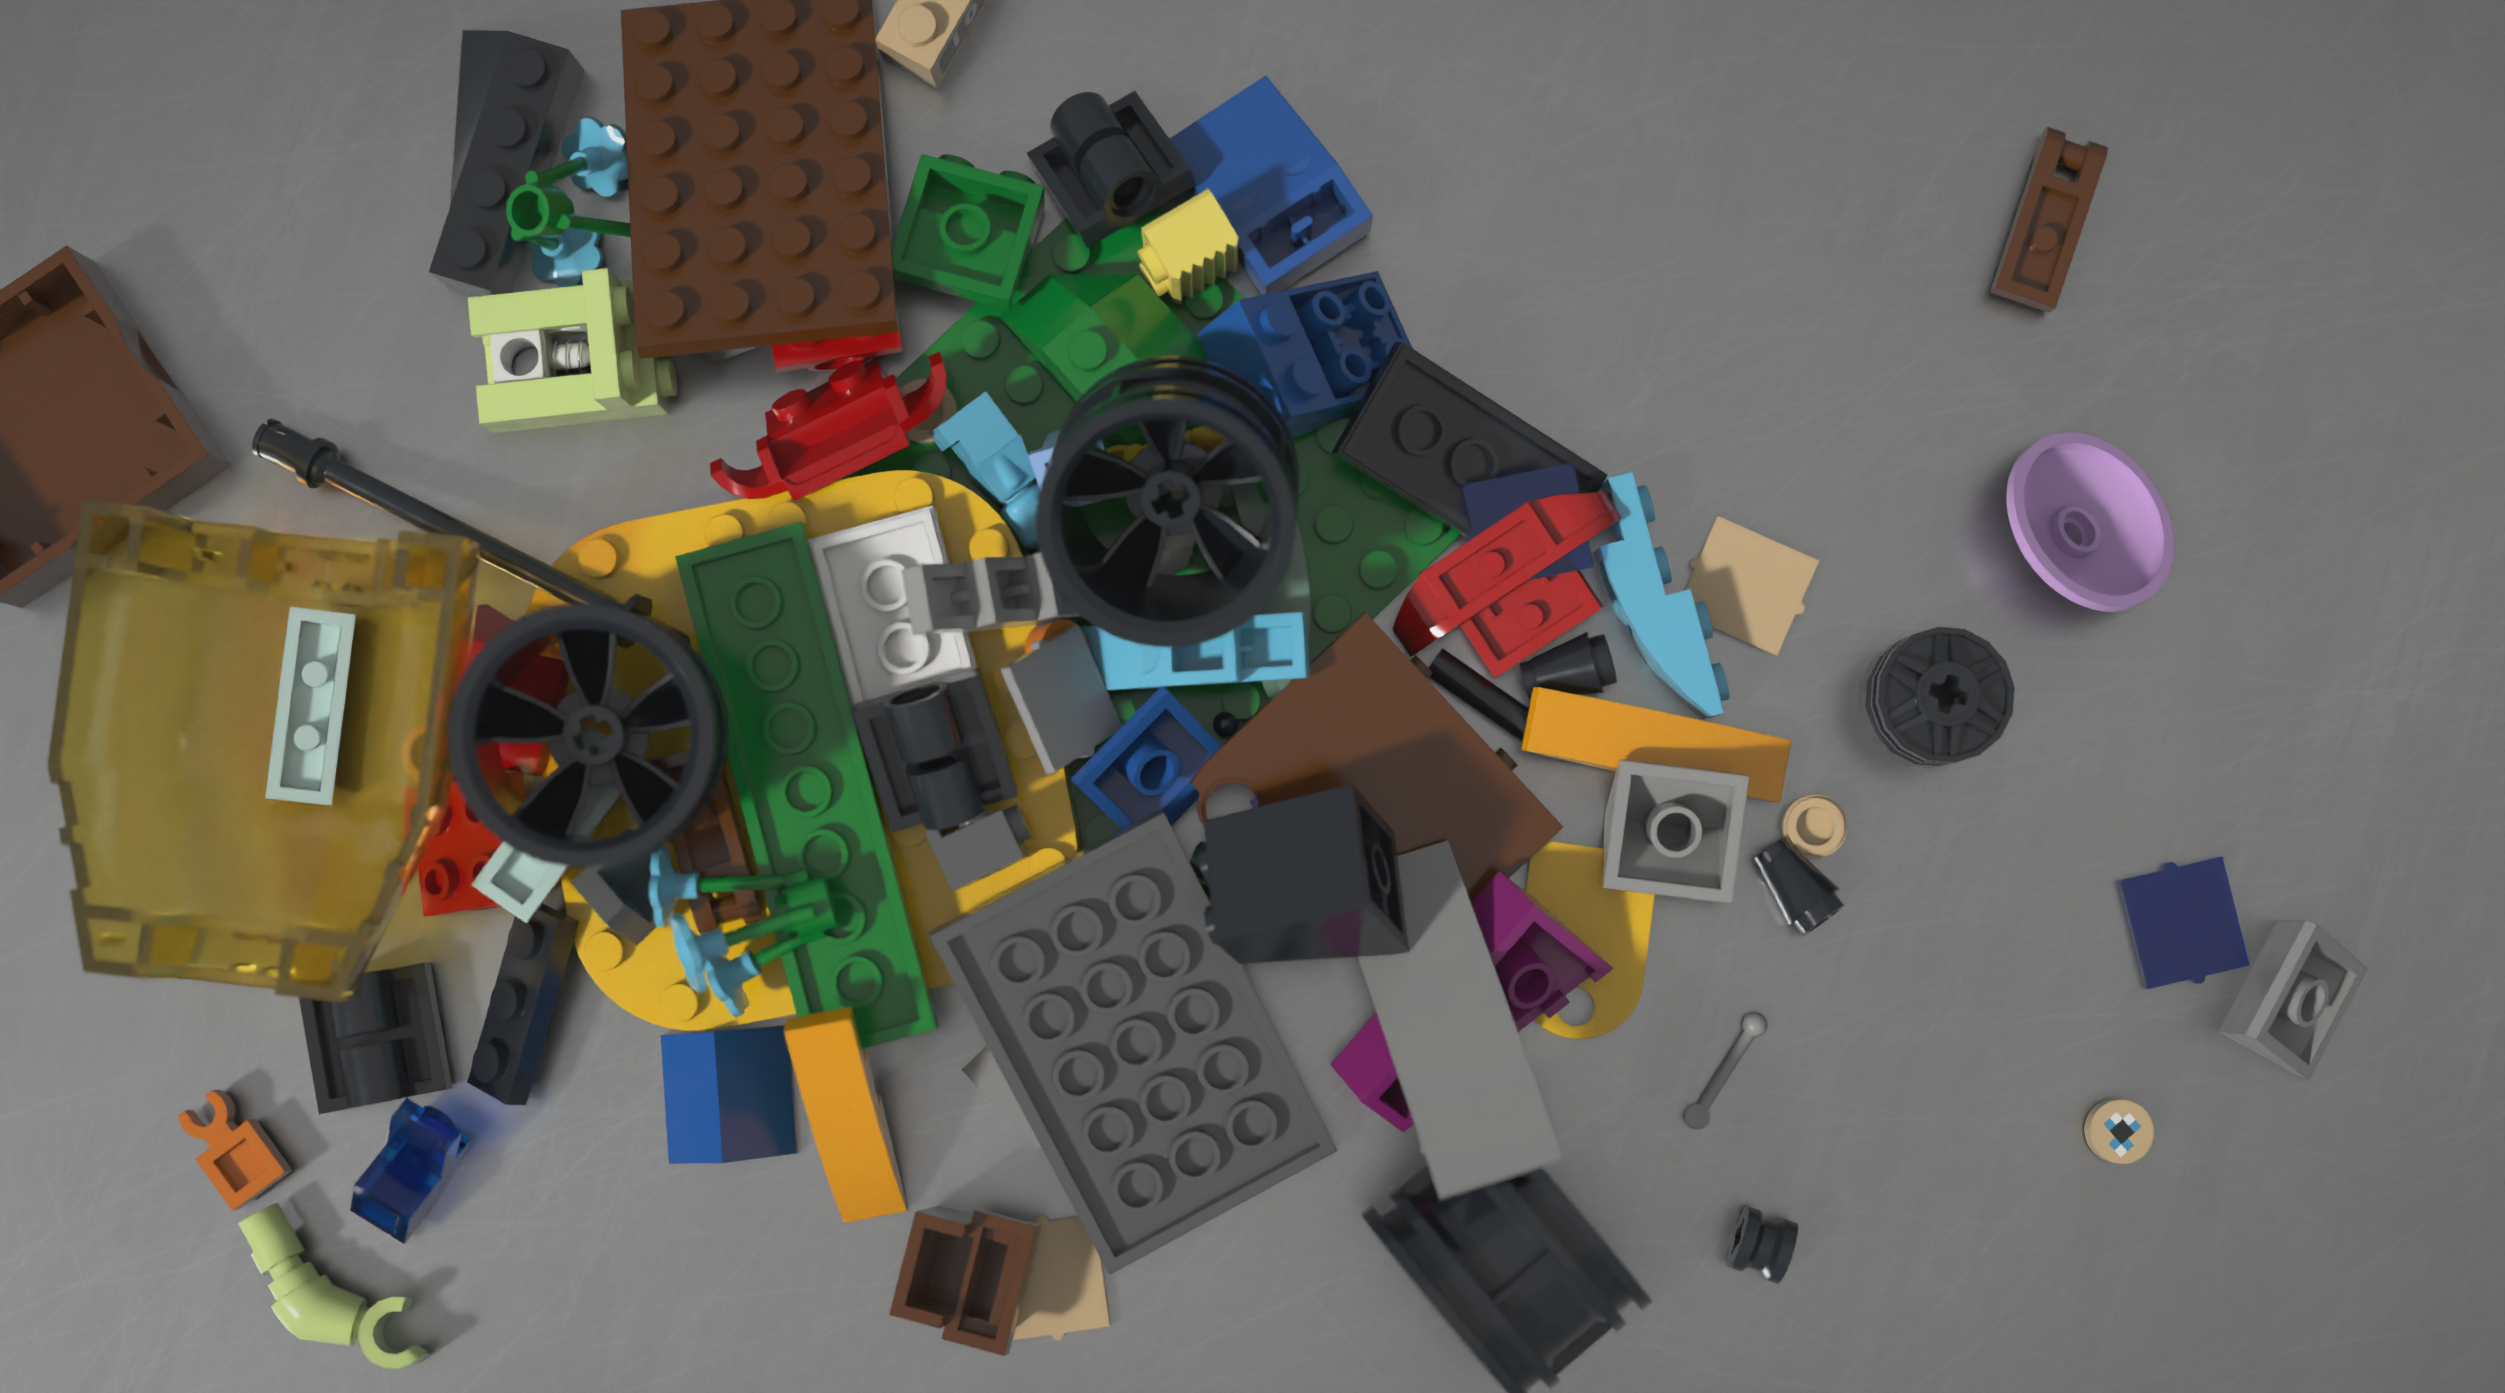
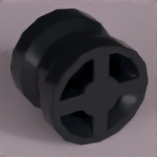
[1727,1206,1798,1284]

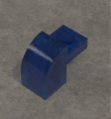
[350,1097,470,1244]

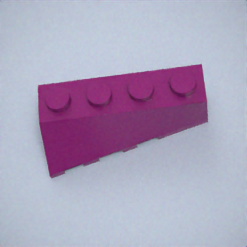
[1330,871,1613,1132]

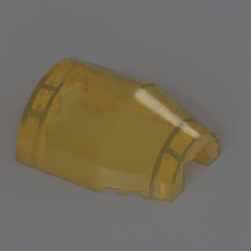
[47,500,481,1002]

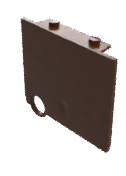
[1190,612,1563,961]

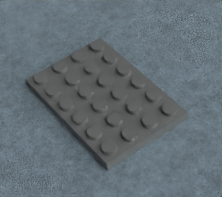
[928,810,1337,1275]

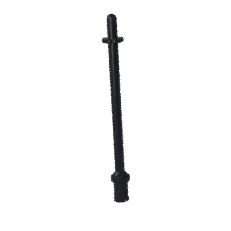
[252,419,691,649]

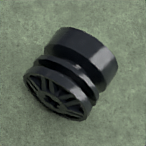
[1858,627,2015,768]

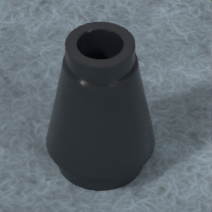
[1520,632,1618,700]
[1754,837,1845,936]

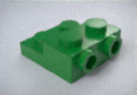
[893,154,1045,310]

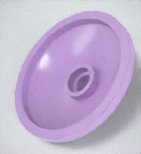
[2006,431,2175,612]

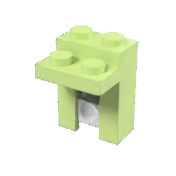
[468,268,677,433]

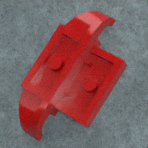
[710,351,947,501]
[1393,491,1622,678]

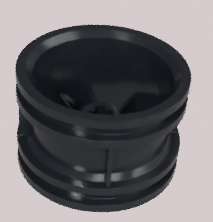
[1036,355,1299,647]
[448,604,729,867]
[1361,1163,1652,1393]

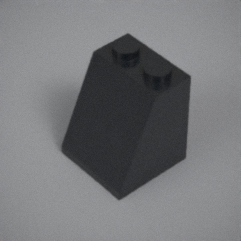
[1199,784,1409,964]

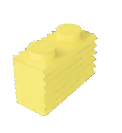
[1137,189,1239,304]

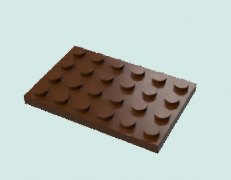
[621,0,899,359]

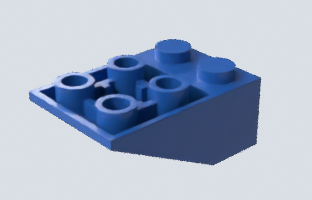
[1169,76,1373,295]
[1197,271,1413,438]

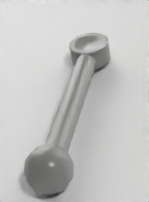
[1683,1012,1768,1129]

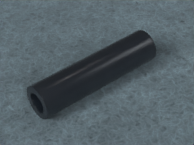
[1429,648,1529,743]

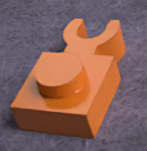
[178,1089,292,1211]

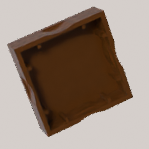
[0,245,232,608]

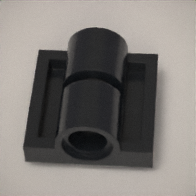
[1027,91,1197,248]
[852,668,1018,832]
[297,962,452,1114]

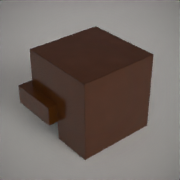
[889,1206,1041,1356]

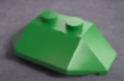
[1001,274,1212,454]

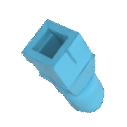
[929,392,1040,553]

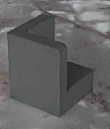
[571,829,685,946]

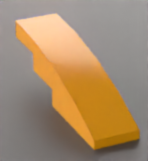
[1521,687,1792,803]
[784,1007,907,1223]

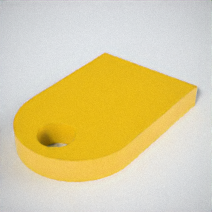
[1524,841,1655,1039]

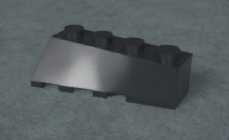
[429,30,584,296]

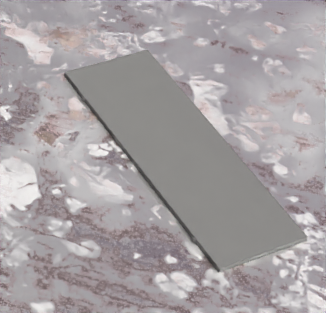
[1358,840,1564,1200]

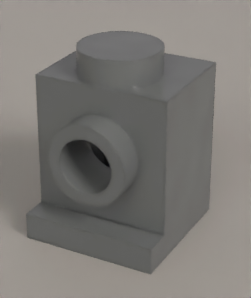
[924,804,1034,891]

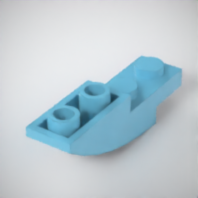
[1593,471,1730,720]
[1080,612,1310,691]

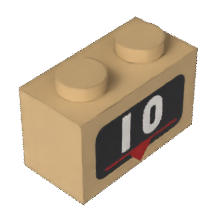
[875,0,989,90]

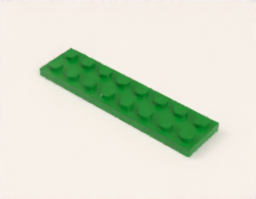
[675,522,939,1049]

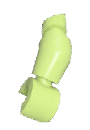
[238,1203,430,1369]

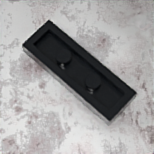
[467,903,579,1105]

